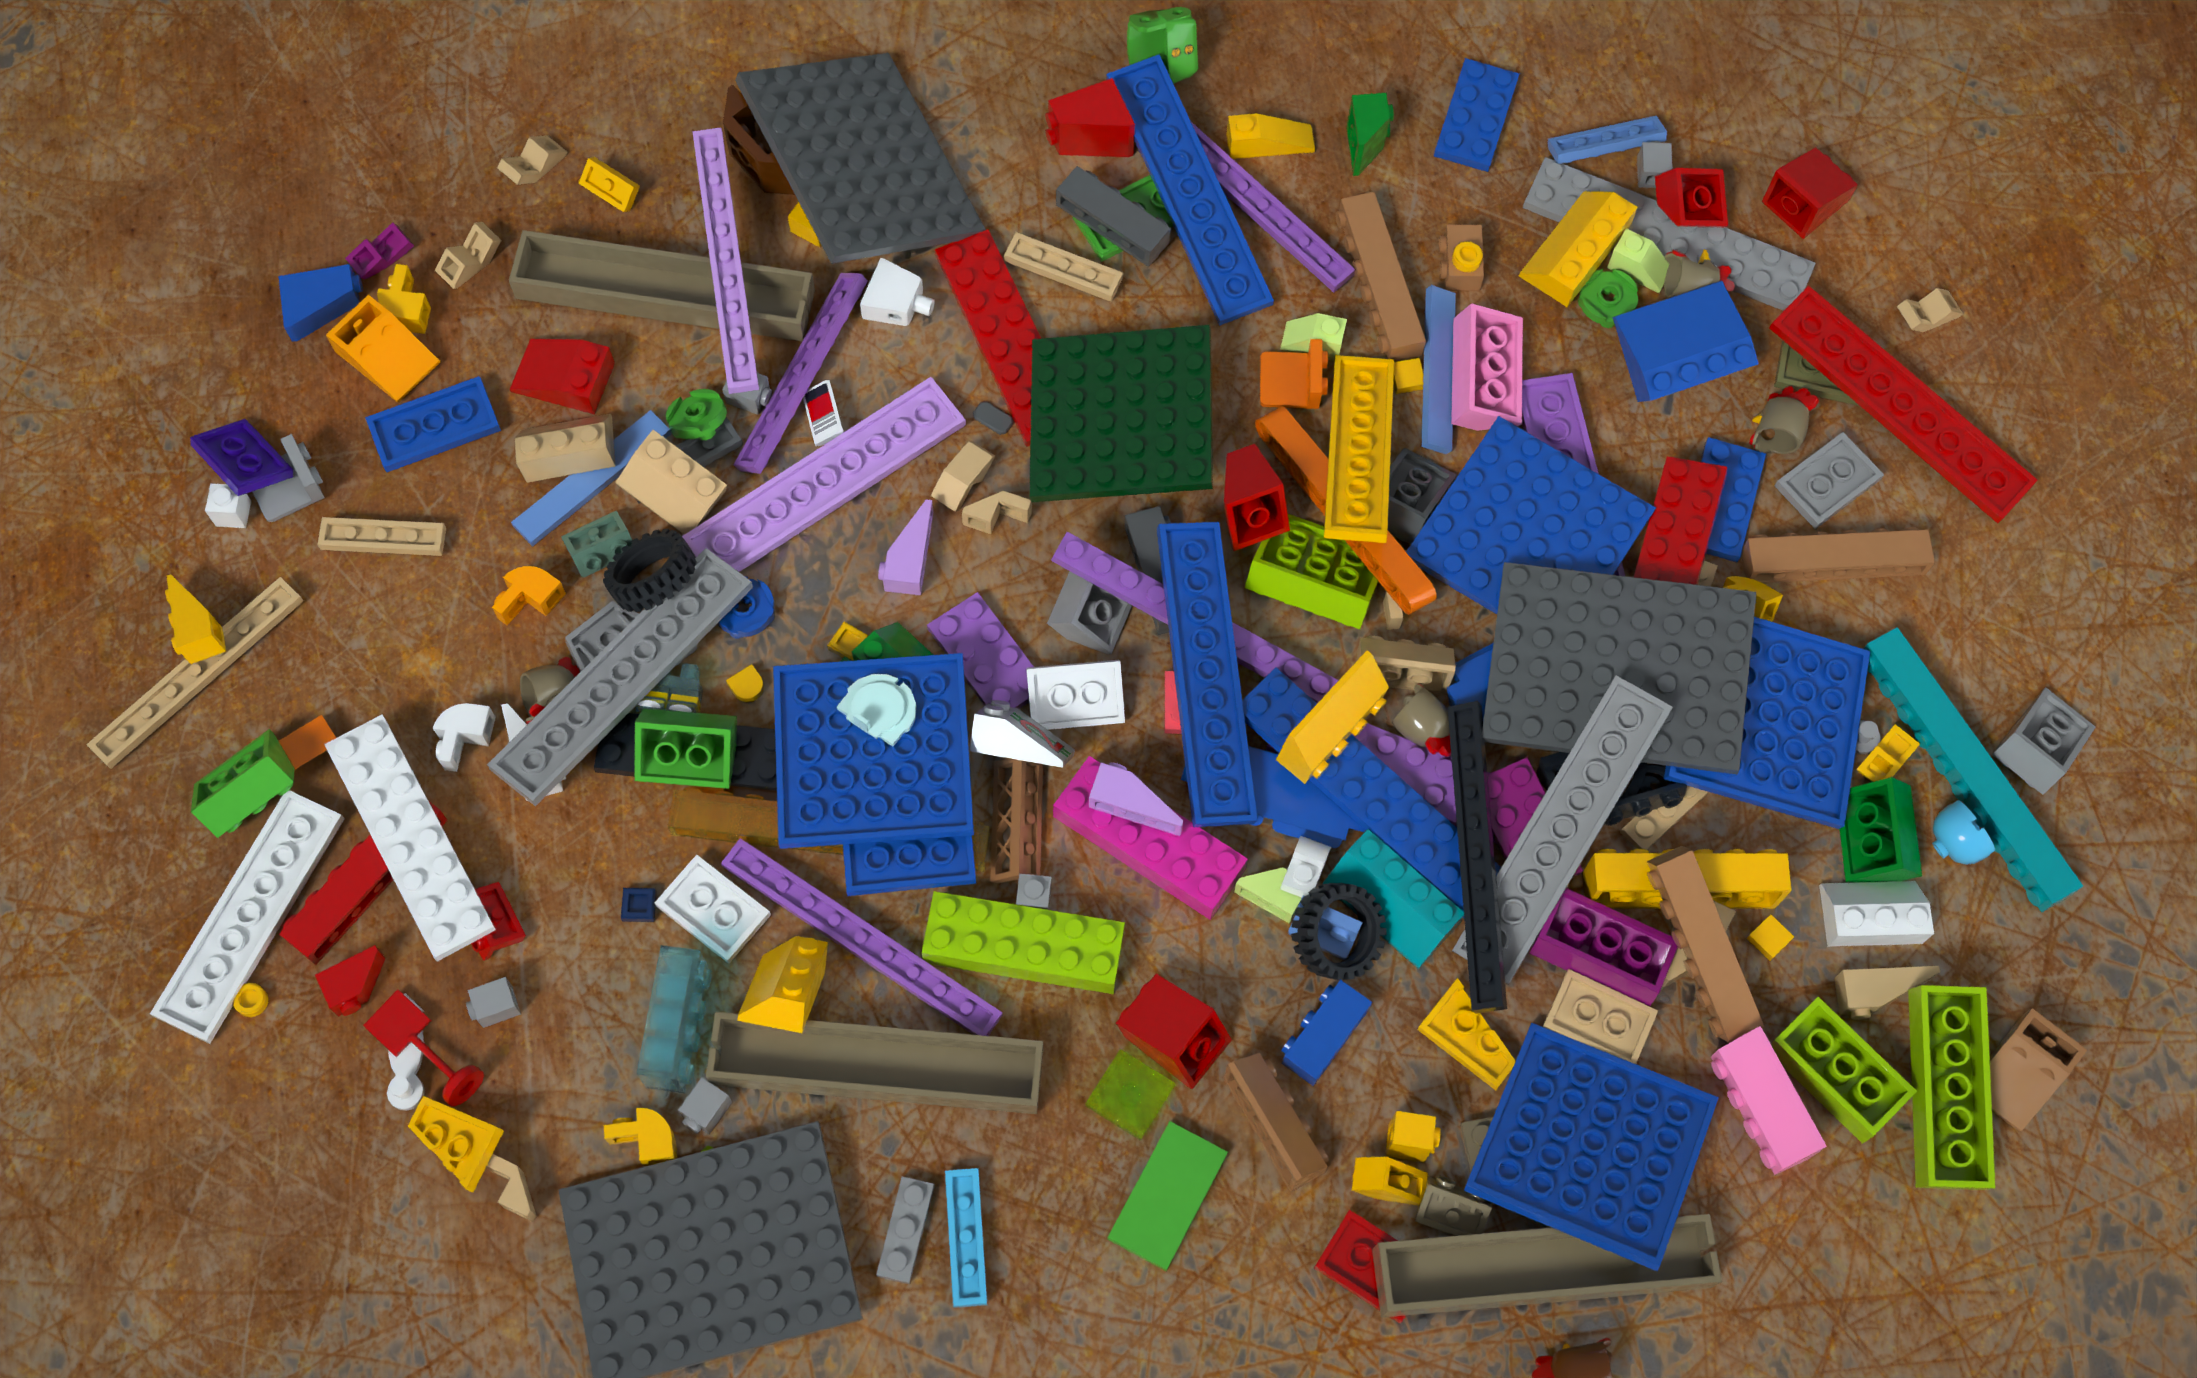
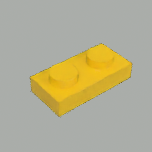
[579,157,640,212]

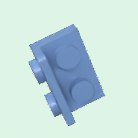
[1288,896,1362,960]

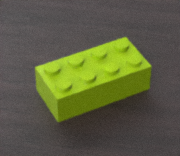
[1770,997,1917,1144]

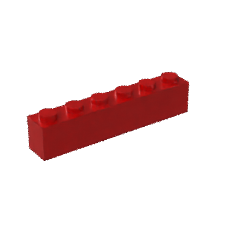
[279,801,448,965]

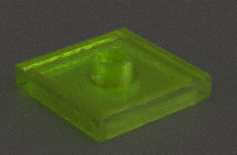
[1085,1049,1176,1141]

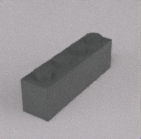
[1056,166,1171,267]
[1124,506,1171,635]

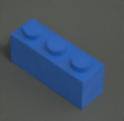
[1281,980,1372,1086]

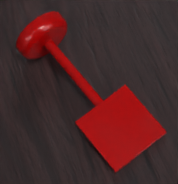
[363,989,484,1107]

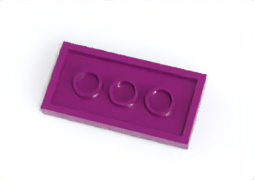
[1488,758,1583,877]

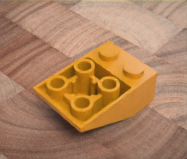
[326,294,440,403]

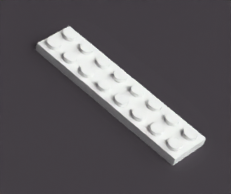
[324,714,496,962]
[150,790,345,1044]

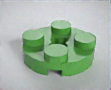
[1578,269,1639,328]
[666,389,728,440]

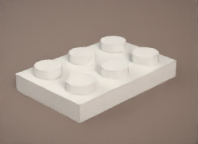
[1026,660,1125,730]
[655,855,771,964]

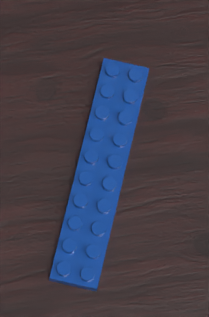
[1107,54,1274,326]
[1157,522,1258,827]
[1242,667,1501,918]

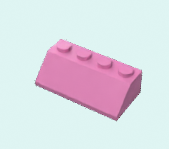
[1451,303,1523,431]
[1711,1026,1827,1175]

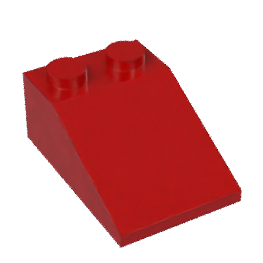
[510,339,615,415]

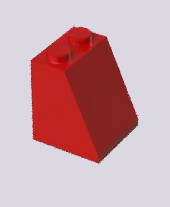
[1045,78,1135,158]
[1762,147,1858,239]
[1224,444,1290,551]
[1116,974,1232,1089]

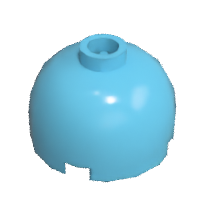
[1932,800,1995,865]

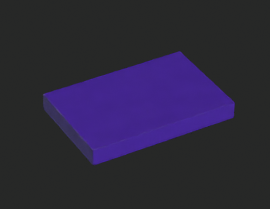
[190,419,293,496]

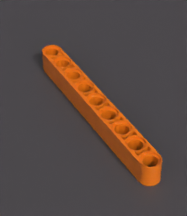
[1255,406,1437,615]

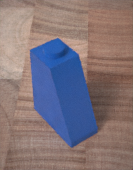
[278,264,363,342]

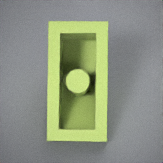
[1607,228,1669,293]
[1280,313,1347,361]
[1234,867,1302,924]

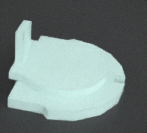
[837,674,916,746]

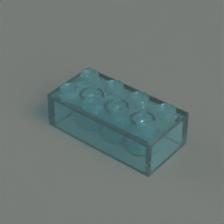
[637,945,712,1093]

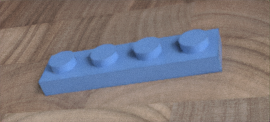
[1548,116,1667,164]

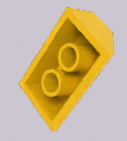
[737,936,828,1033]

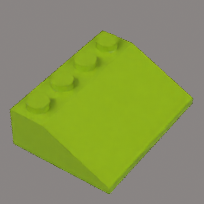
[1245,514,1379,629]

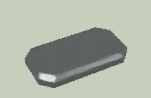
[973,401,1014,435]

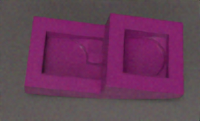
[345,222,415,280]

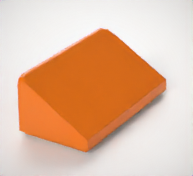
[278,714,337,770]

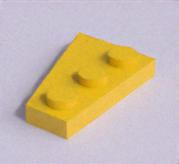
[1417,978,1516,1090]
[408,1096,504,1193]

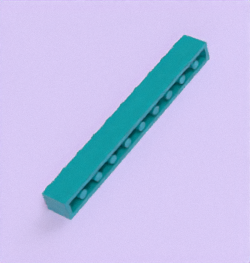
[1863,627,2083,913]

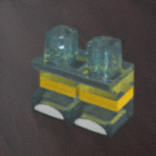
[635,664,703,714]

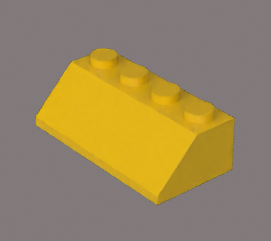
[1519,191,1638,307]
[1276,650,1389,784]

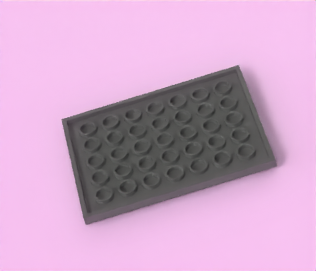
[735,53,986,264]
[1482,562,1756,775]
[559,1121,863,1378]

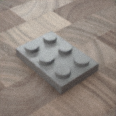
[1775,432,1884,529]

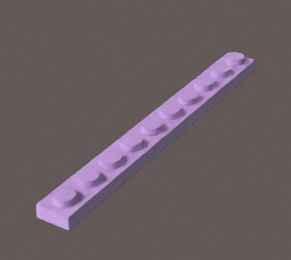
[693,128,759,394]

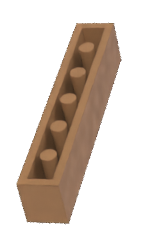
[1336,192,1426,362]
[1741,527,1935,583]
[1647,846,1765,1043]

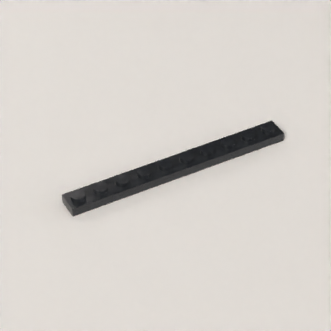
[1448,701,1507,1014]

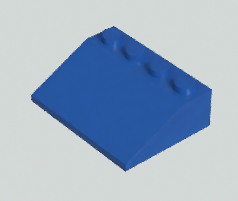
[1613,281,1759,402]

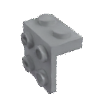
[252,434,325,522]

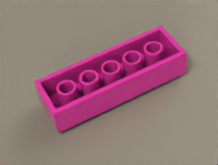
[1053,756,1248,920]

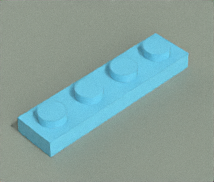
[945,1168,987,1308]

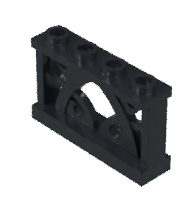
[1536,752,1687,826]

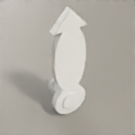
[387,993,425,1111]

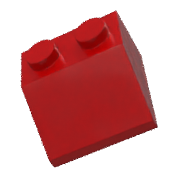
[1655,168,1728,228]

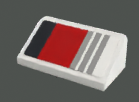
[803,380,843,447]

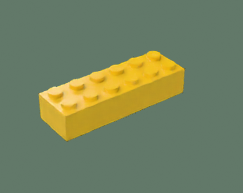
[1583,849,1791,909]

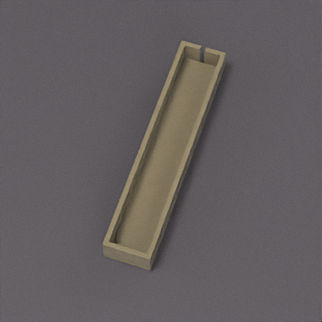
[509,230,815,341]
[706,1012,1043,1114]
[1372,1214,1722,1318]

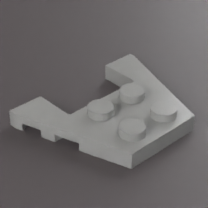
[565,601,697,672]

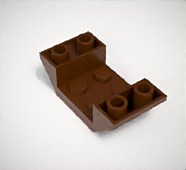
[723,85,795,195]

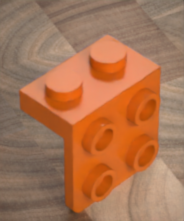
[1260,339,1328,409]

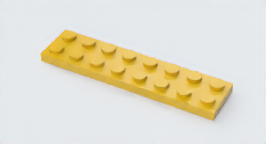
[1324,355,1394,543]

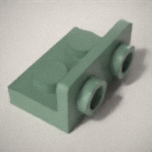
[561,510,632,577]

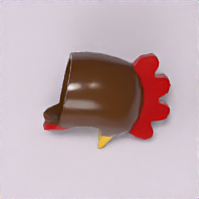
[1532,1337,1612,1378]

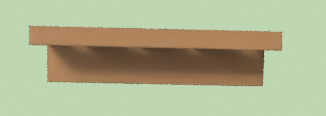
[990,758,1043,884]

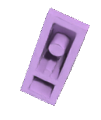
[878,499,934,595]
[1089,763,1183,836]

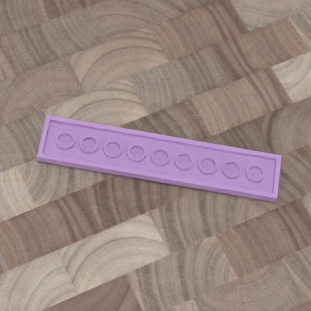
[682,377,966,572]

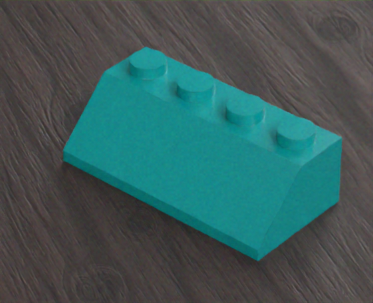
[1323,829,1464,969]

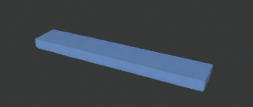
[1422,285,1456,454]
[511,410,671,547]

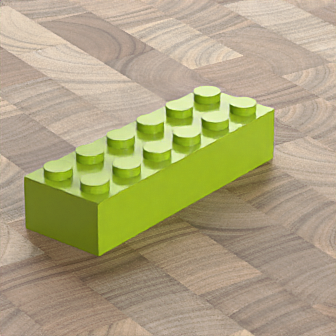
[922,891,1125,994]
[1908,985,1995,1190]

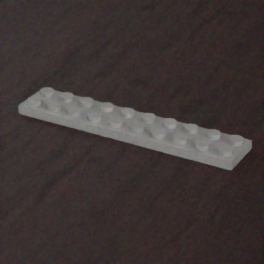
[1523,157,1816,311]
[487,548,753,806]
[1452,675,1673,985]

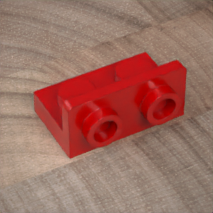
[471,881,526,961]

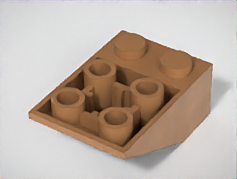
[1990,1008,2087,1132]

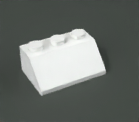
[1819,881,1934,947]

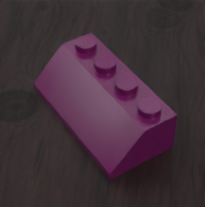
[1529,888,1677,1006]

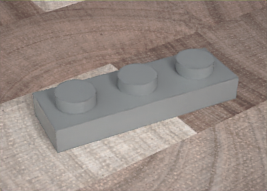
[876,1177,935,1285]

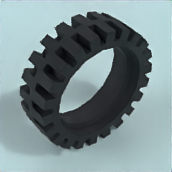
[603,529,697,612]
[1291,883,1387,980]

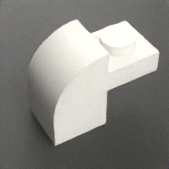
[433,703,496,772]
[1280,836,1331,898]

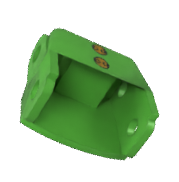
[1127,7,1198,84]

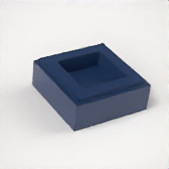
[621,888,657,922]

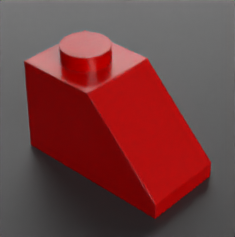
[315,945,385,1016]

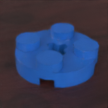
[717,576,775,639]

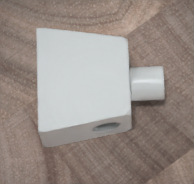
[860,258,935,326]

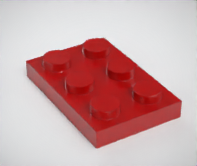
[1314,1209,1405,1324]

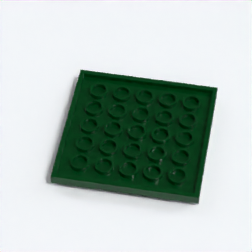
[1029,325,1213,502]

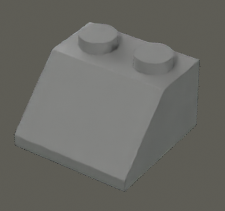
[1047,571,1132,654]

